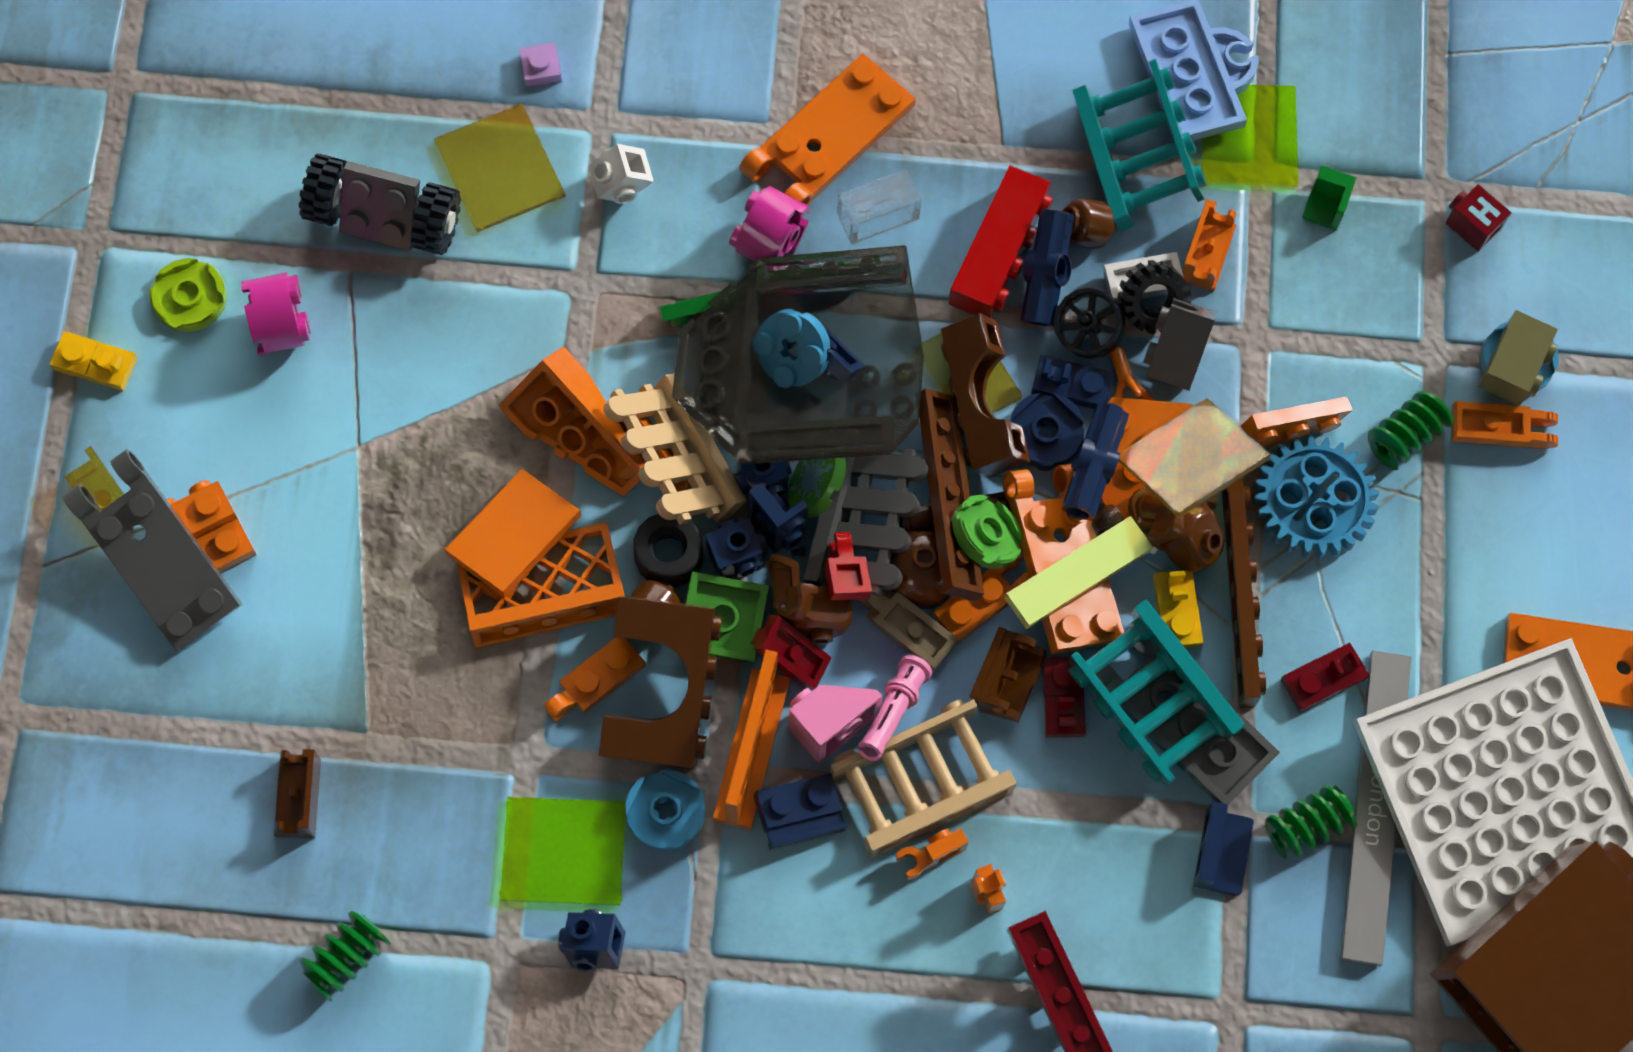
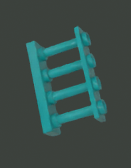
[1072,59,1207,232]
[1068,599,1245,787]

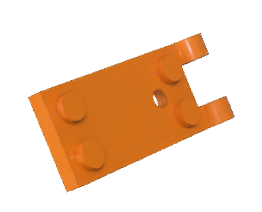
[739,53,916,206]
[1003,464,1124,654]
[1502,613,1633,711]

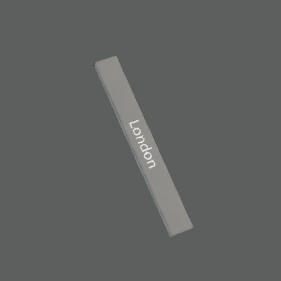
[1340,650,1412,967]

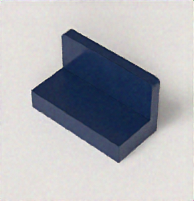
[1193,801,1254,896]

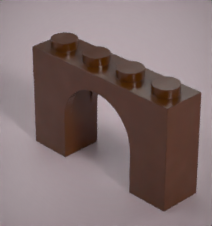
[598,596,722,768]

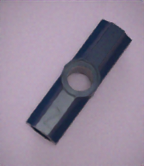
[1020,209,1074,327]
[1061,403,1129,521]

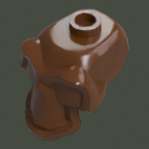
[1128,488,1225,572]
[765,554,853,644]

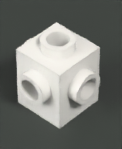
[589,144,654,204]

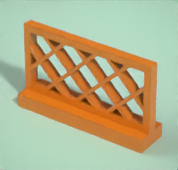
[457,522,625,648]
[713,650,790,831]

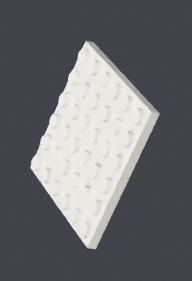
[1353,638,1633,946]

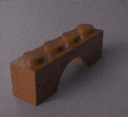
[941,313,1030,477]

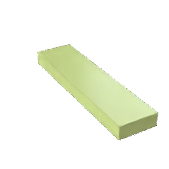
[1004,516,1153,630]

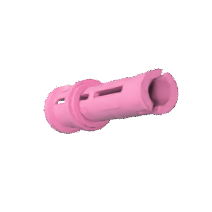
[858,655,932,761]

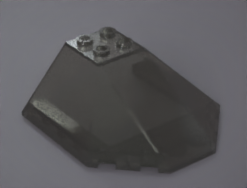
[672,245,924,464]

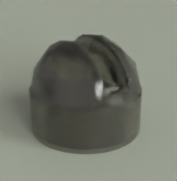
[1092,504,1124,536]

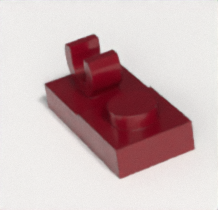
[751,615,832,691]
[1280,642,1370,713]
[1042,657,1086,738]

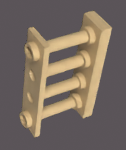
[830,699,1017,859]

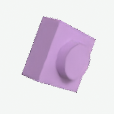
[519,42,562,87]

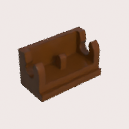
[969,627,1047,723]
[274,749,321,838]

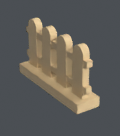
[603,373,747,525]

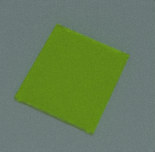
[1202,84,1299,187]
[499,797,626,906]

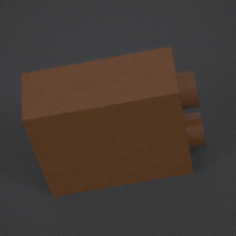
[1430,841,1633,1052]

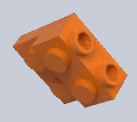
[167,480,257,573]

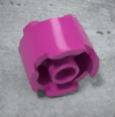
[729,186,811,273]
[241,272,311,355]

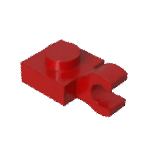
[824,532,872,600]

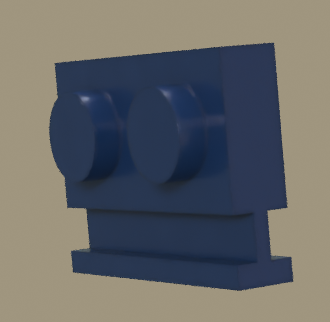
[753,773,848,850]

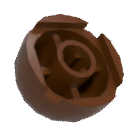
[889,530,951,609]

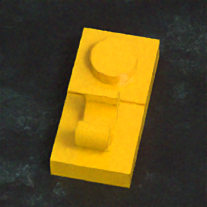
[49,331,138,391]
[1152,570,1204,649]

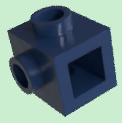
[733,443,792,497]
[705,518,768,578]
[558,909,626,972]

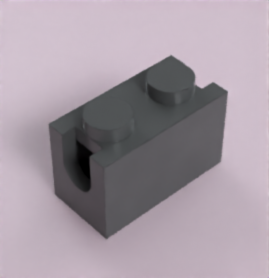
[1143,298,1217,391]

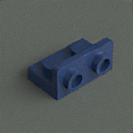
[746,483,809,553]

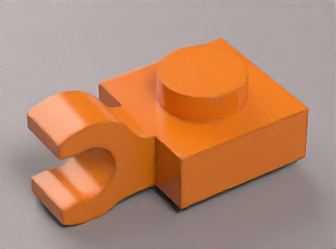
[895,828,969,880]
[970,864,1006,914]

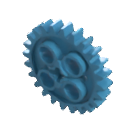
[1252,436,1380,559]

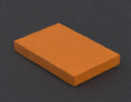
[445,469,581,598]

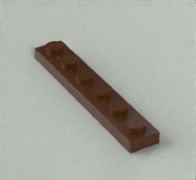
[916,388,984,602]
[1221,474,1266,708]

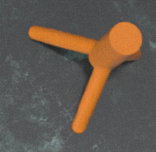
[1109,347,1156,401]

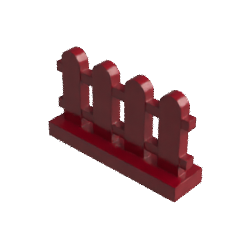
[1007,911,1113,1052]

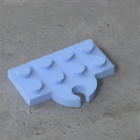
[1128,0,1259,141]

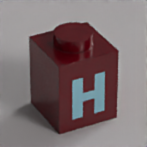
[1445,184,1512,252]

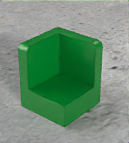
[1302,165,1357,231]

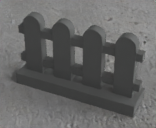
[803,437,929,596]

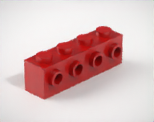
[948,165,1053,318]

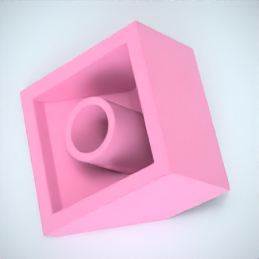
[789,684,882,765]

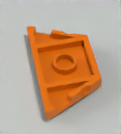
[1100,397,1195,525]

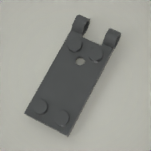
[63,449,243,651]
[1096,639,1280,805]

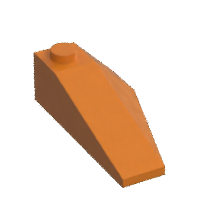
[498,346,645,497]

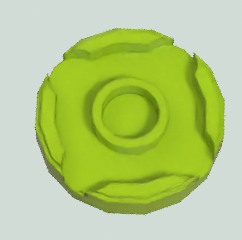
[149,258,227,332]

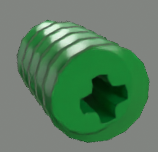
[1368,391,1455,470]
[1265,786,1358,859]
[300,911,391,1002]

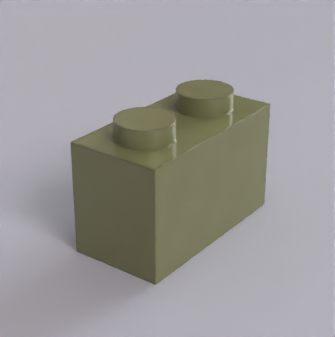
[1478,310,1558,406]

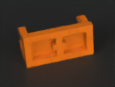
[1182,199,1236,291]

